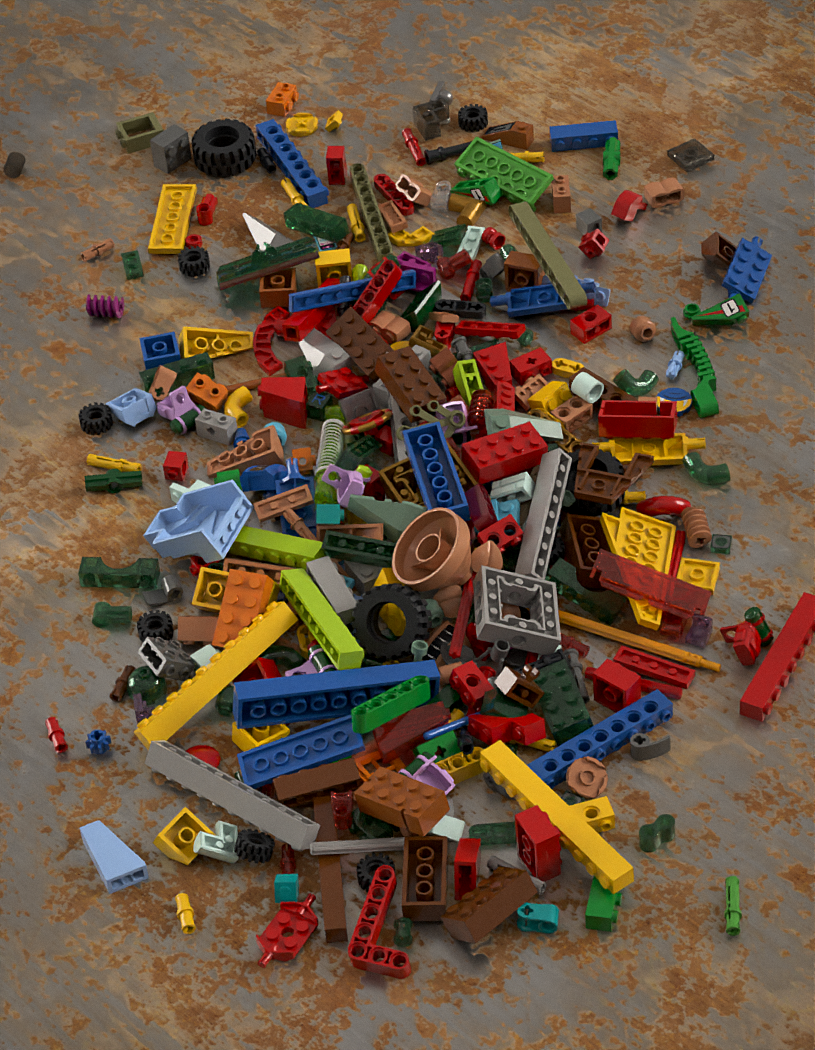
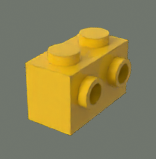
[527,381,572,413]

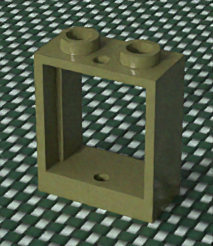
[115,112,163,154]

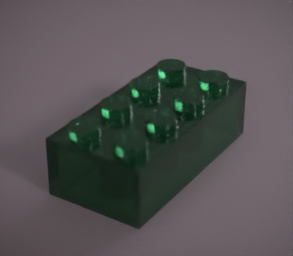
[533,659,594,746]

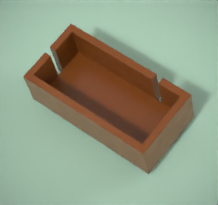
[354,767,450,837]

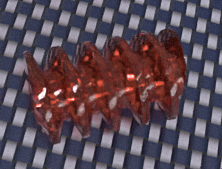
[467,389,494,430]

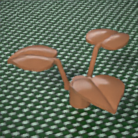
[433,540,521,618]

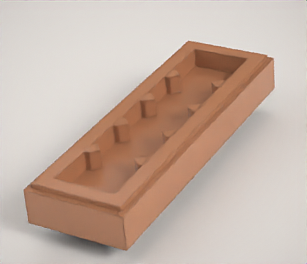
[378,200,408,233]

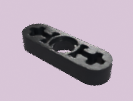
[435,299,486,319]

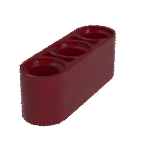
[464,483,498,532]

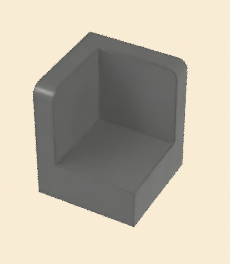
[576,208,602,234]

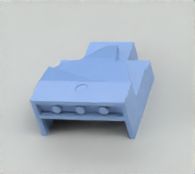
[143,479,254,563]

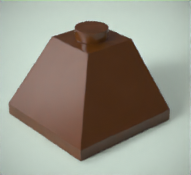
[701,231,737,269]

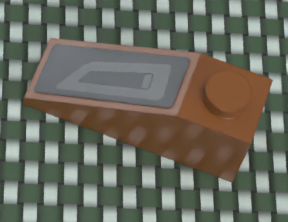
[482,121,534,150]

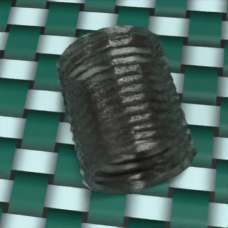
[3,152,26,178]

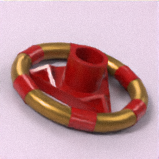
[342,409,392,437]

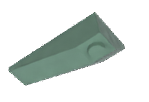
[484,408,563,442]

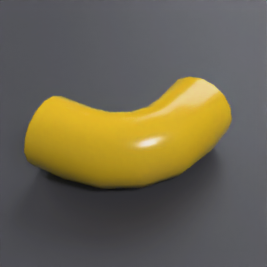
[224,386,253,429]

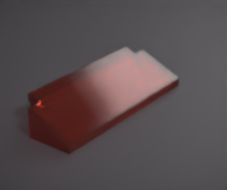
[589,548,712,620]

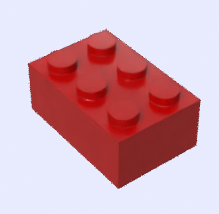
[515,805,562,882]

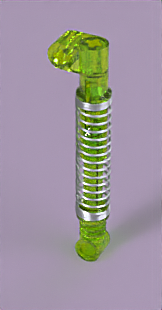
[314,404,345,510]

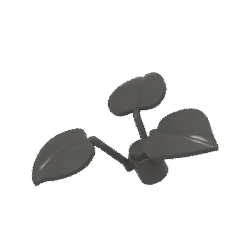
[440,639,527,704]

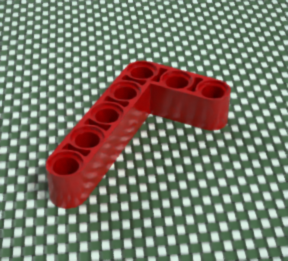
[353,260,402,345]
[347,865,412,979]

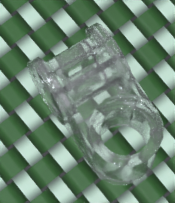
[430,181,452,212]

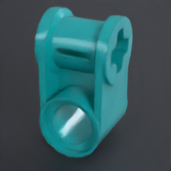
[517,903,559,934]

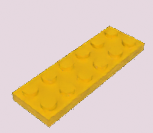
[148,184,197,254]

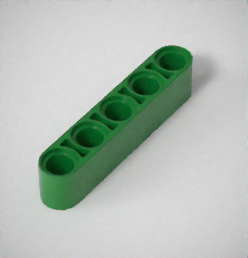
[351,675,430,734]

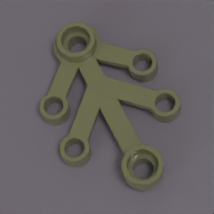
[396,400,466,443]

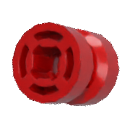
[481,227,506,250]

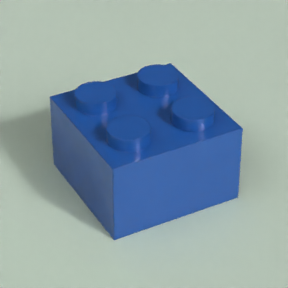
[139,331,182,377]

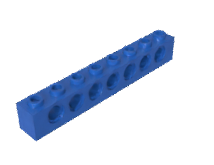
[256,119,329,209]
[527,689,673,789]

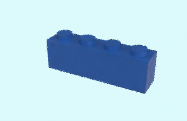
[549,120,618,152]

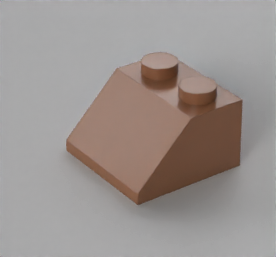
[178,615,219,645]

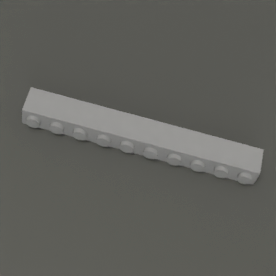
[144,740,320,851]

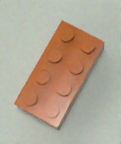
[212,569,273,651]

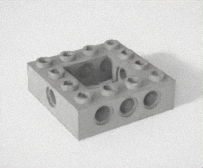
[473,565,561,655]

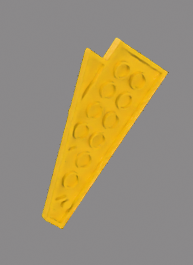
[600,507,676,630]

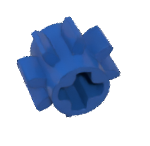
[85,730,112,755]

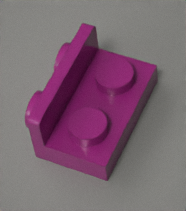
[401,261,437,292]

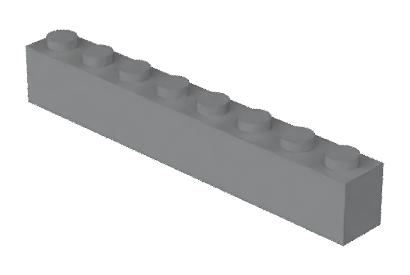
[515,448,572,580]

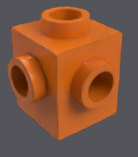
[291,447,316,475]

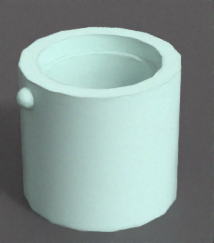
[571,372,604,403]

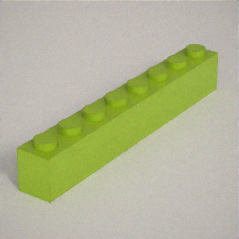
[279,568,364,670]

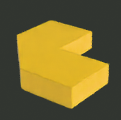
[388,226,435,247]

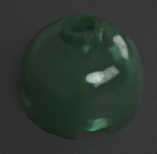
[127,666,168,706]

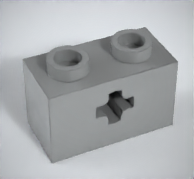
[195,408,237,446]

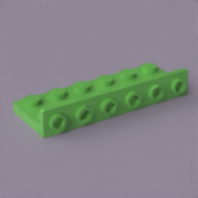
[454,136,554,212]

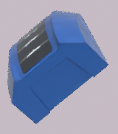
[240,464,288,492]

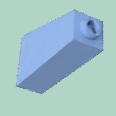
[80,820,149,894]

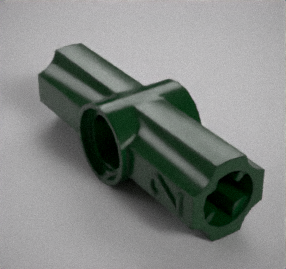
[85,469,143,494]

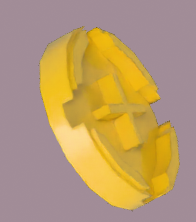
[286,112,319,137]

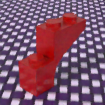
[468,713,546,746]

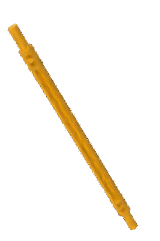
[527,608,721,672]

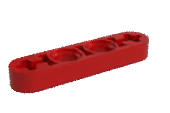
[374,174,414,216]

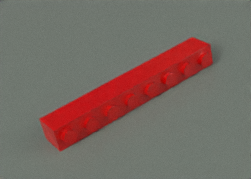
[739,592,815,722]

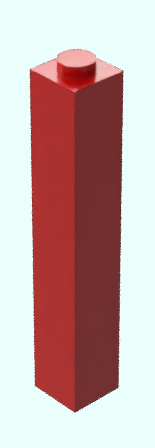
[282,278,340,342]

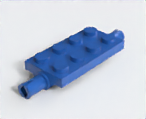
[721,236,772,304]
[490,280,596,317]
[275,458,317,538]

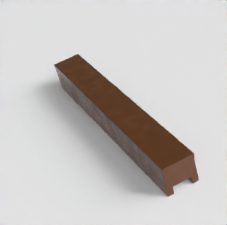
[313,794,348,943]

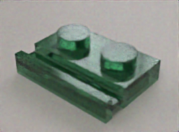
[428,224,468,250]

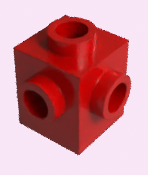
[578,228,610,259]

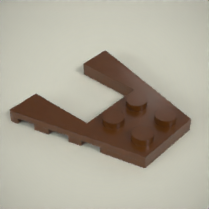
[574,442,654,505]

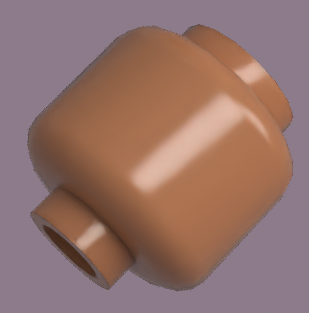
[630,316,656,342]

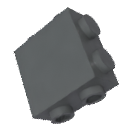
[137,636,196,681]

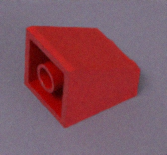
[257,377,309,429]

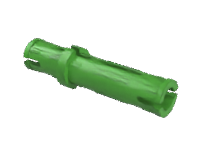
[724,876,742,936]

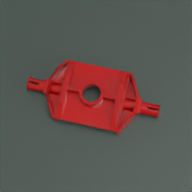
[255,893,319,968]

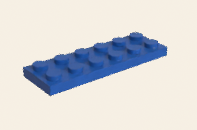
[237,714,366,789]

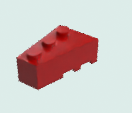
[473,342,512,394]

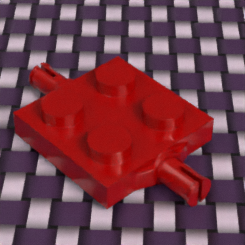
[316,367,369,399]

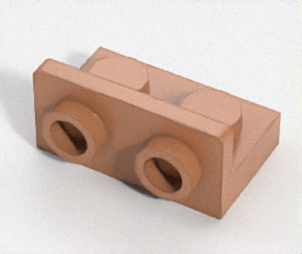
[515,374,548,412]

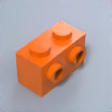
[266,82,299,117]
[186,372,228,412]

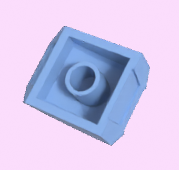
[105,388,157,427]

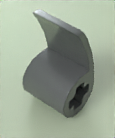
[142,575,183,606]
[630,733,671,761]

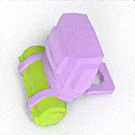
[321,464,373,508]

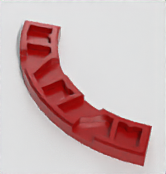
[253,305,290,376]

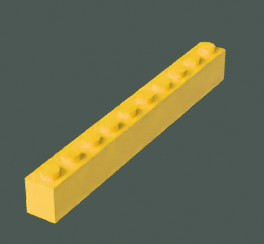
[134,601,298,750]
[480,740,634,894]

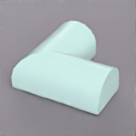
[193,820,239,863]

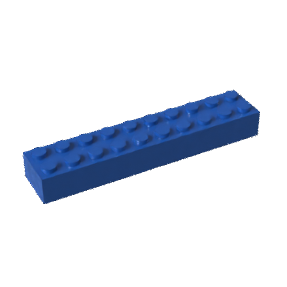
[233,660,440,729]

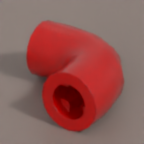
[636,496,691,518]

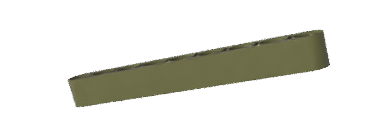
[350,163,393,262]
[508,201,587,310]

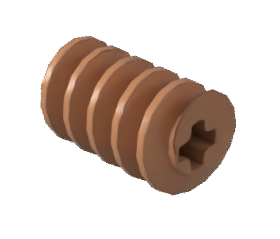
[681,507,712,548]

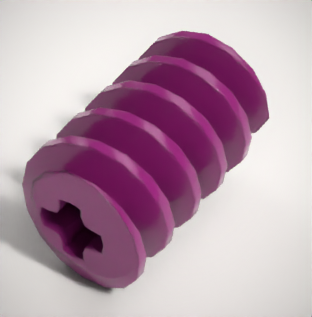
[86,294,124,318]

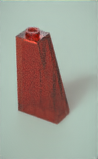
[372,701,451,765]

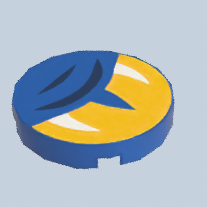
[656,388,692,417]

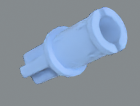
[666,350,685,380]

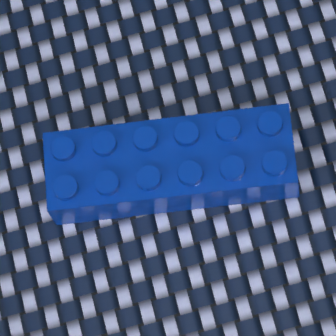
[402,421,471,521]

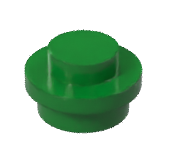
[683,303,701,320]

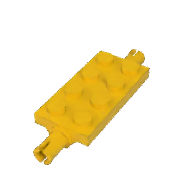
[592,433,706,466]

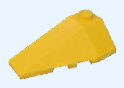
[179,326,253,361]

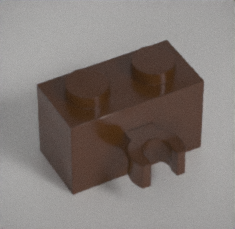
[494,664,544,709]

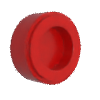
[185,234,203,249]

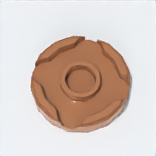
[566,757,608,799]

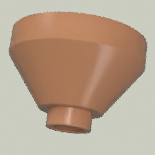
[392,508,473,592]

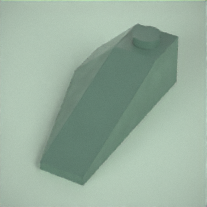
[347,494,427,543]

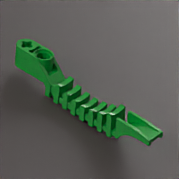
[671,317,719,418]

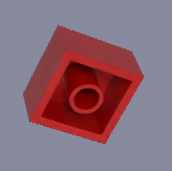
[593,658,641,713]

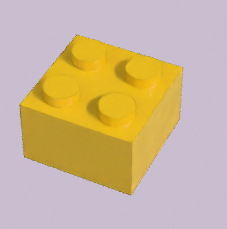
[314,248,353,287]

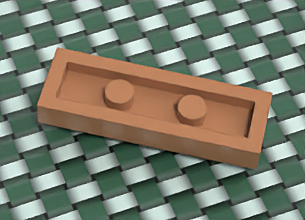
[253,484,314,523]

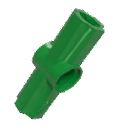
[603,137,621,180]

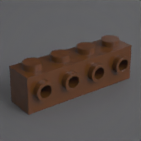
[273,758,361,808]

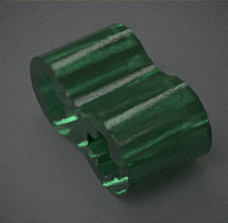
[639,814,675,853]

